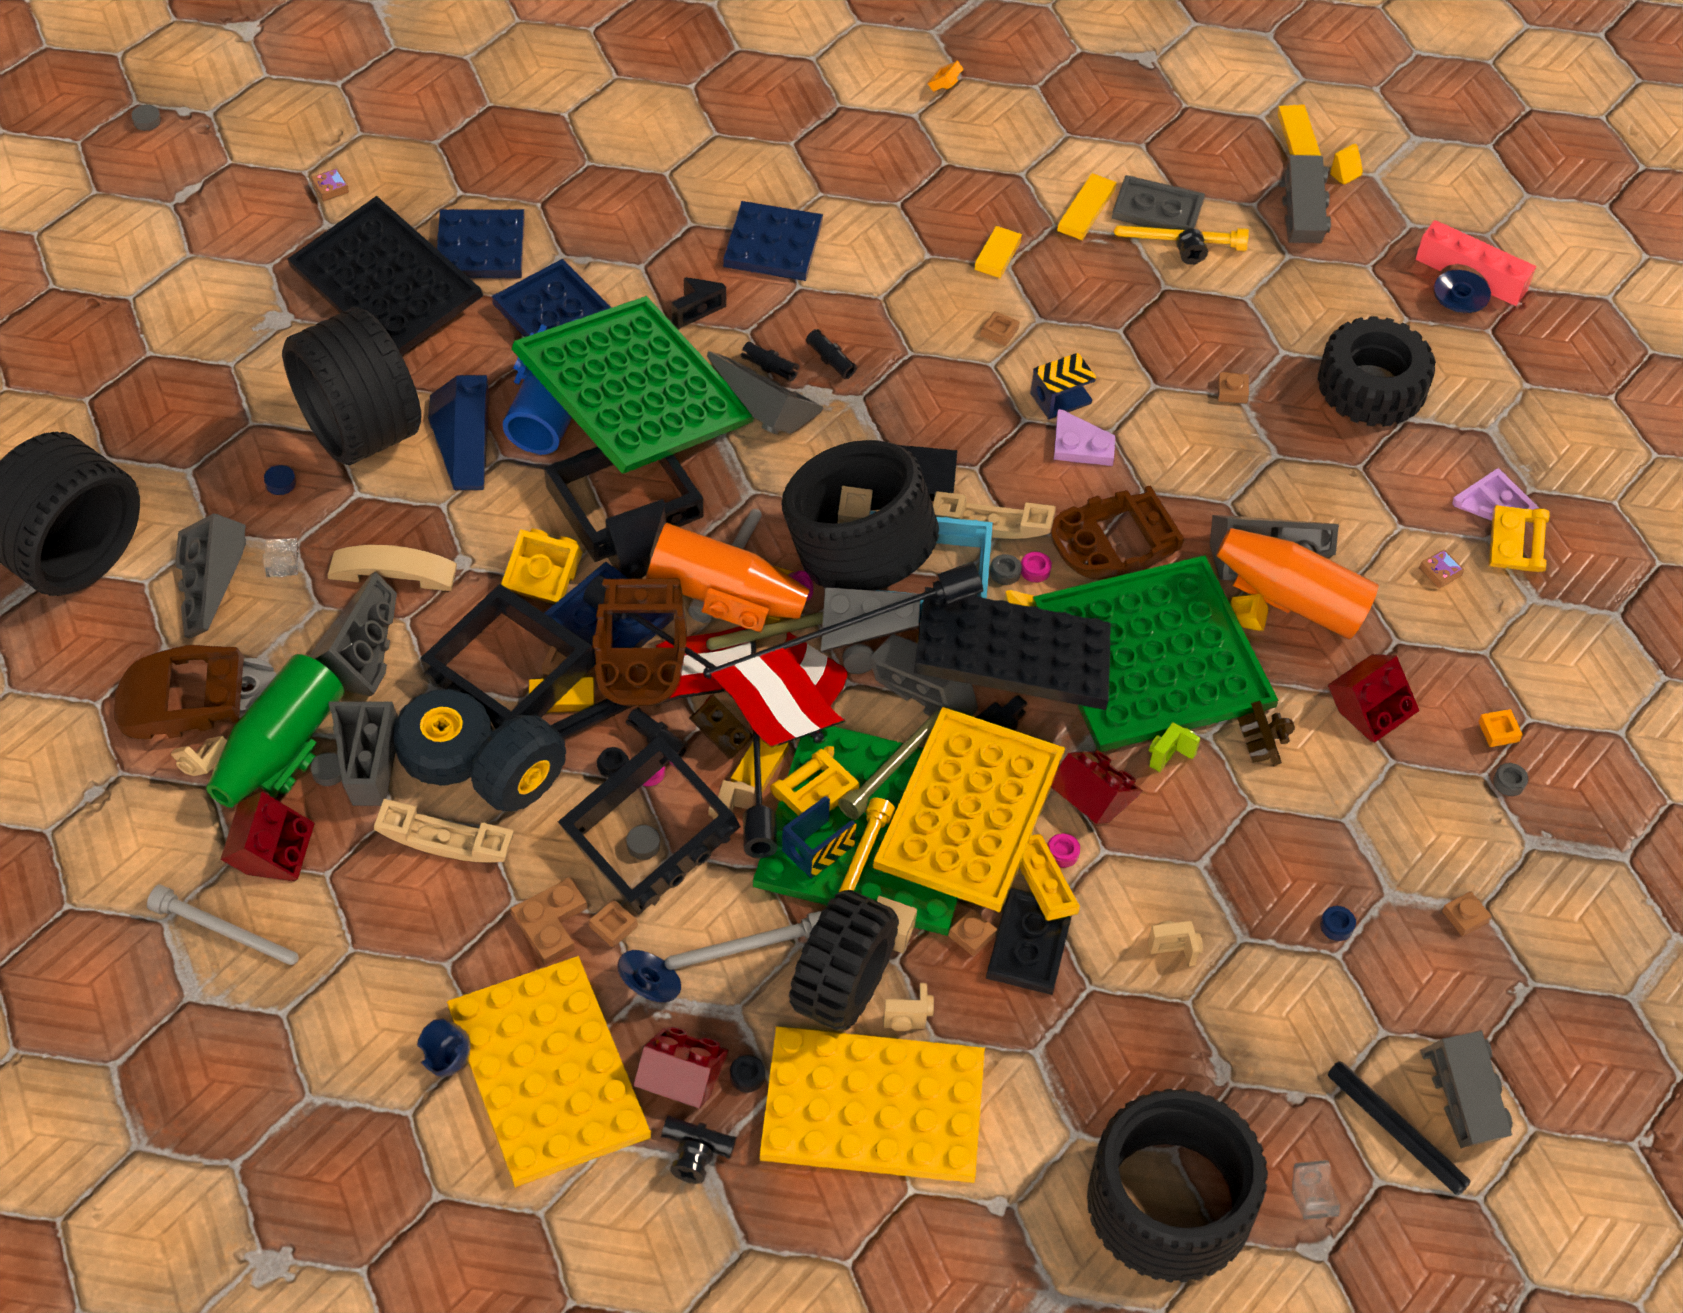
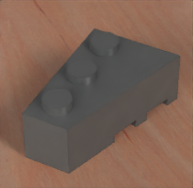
[1279,155,1331,243]
[329,701,398,806]
[1420,1030,1513,1148]

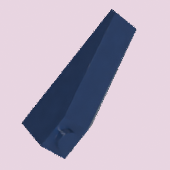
[428,375,490,490]

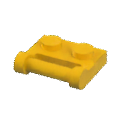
[1489,505,1550,572]
[770,749,859,816]

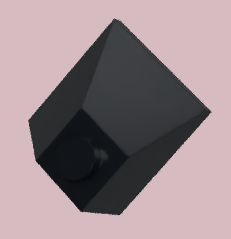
[605,499,666,579]

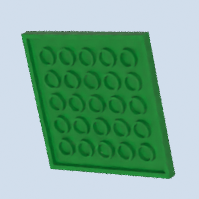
[511,296,754,474]
[1032,555,1279,752]
[753,726,958,936]

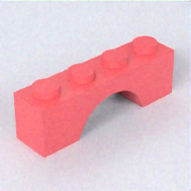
[1415,220,1536,307]

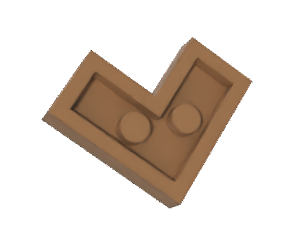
[510,877,587,965]

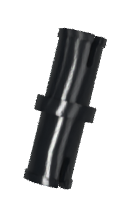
[805,329,857,379]
[741,341,799,381]
[626,707,689,758]
[661,1115,737,1159]

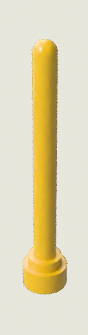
[1114,225,1249,251]
[839,798,895,892]

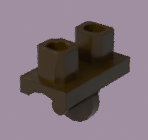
[689,695,753,759]
[1237,701,1295,766]

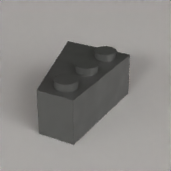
[821,588,920,653]
[869,634,978,716]

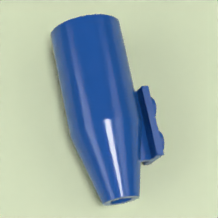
[502,318,579,455]

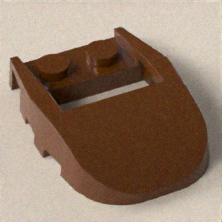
[1051,486,1184,579]
[592,578,687,706]
[114,645,244,739]

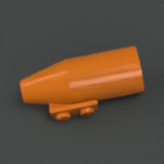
[646,523,810,633]
[1216,528,1379,640]

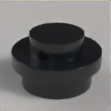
[597,747,629,778]

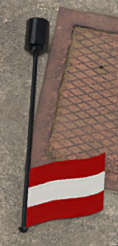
[703,562,983,748]
[583,575,848,744]
[656,626,777,858]

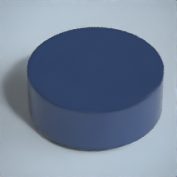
[264,465,296,495]
[1320,906,1356,941]

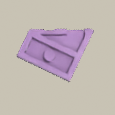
[1054,409,1115,466]
[1452,468,1539,521]

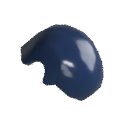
[417,1019,471,1077]

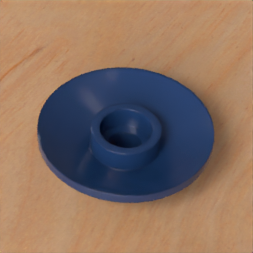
[1434,270,1491,313]
[617,950,681,1002]

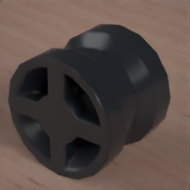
[1176,229,1208,265]
[670,1140,713,1184]

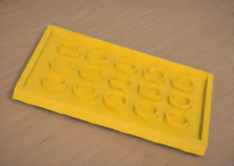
[873,707,1065,912]
[447,956,651,1188]
[760,1026,985,1183]

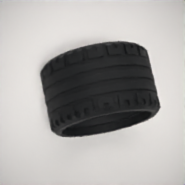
[282,307,422,465]
[0,431,140,596]
[781,440,939,591]
[1087,1089,1268,1282]

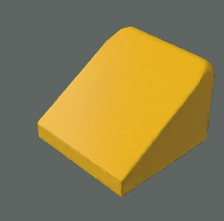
[1330,143,1363,185]
[1230,594,1268,631]

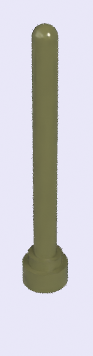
[706,611,824,650]
[838,710,941,820]

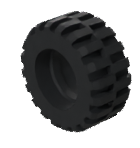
[1318,316,1436,427]
[789,890,899,1031]

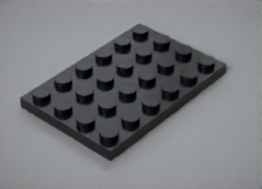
[287,196,483,356]
[914,587,1111,710]

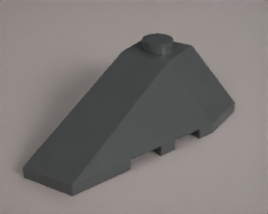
[707,351,824,435]
[175,513,246,639]
[1210,515,1339,580]
[309,572,397,696]

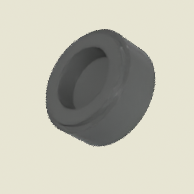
[132,105,161,131]
[990,554,1022,585]
[842,644,874,674]
[311,753,342,786]
[1493,763,1528,796]
[626,825,660,860]

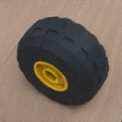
[393,689,493,786]
[470,715,567,812]

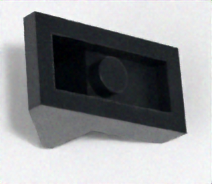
[671,277,726,329]

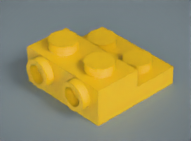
[501,528,583,604]

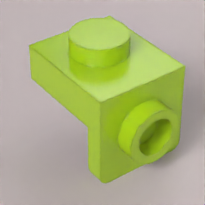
[1149,722,1200,772]

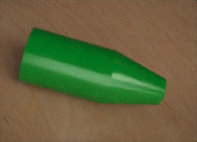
[206,654,344,808]

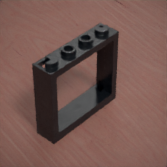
[544,446,704,562]
[420,584,596,729]
[558,735,741,915]

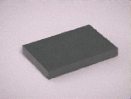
[1112,175,1205,230]

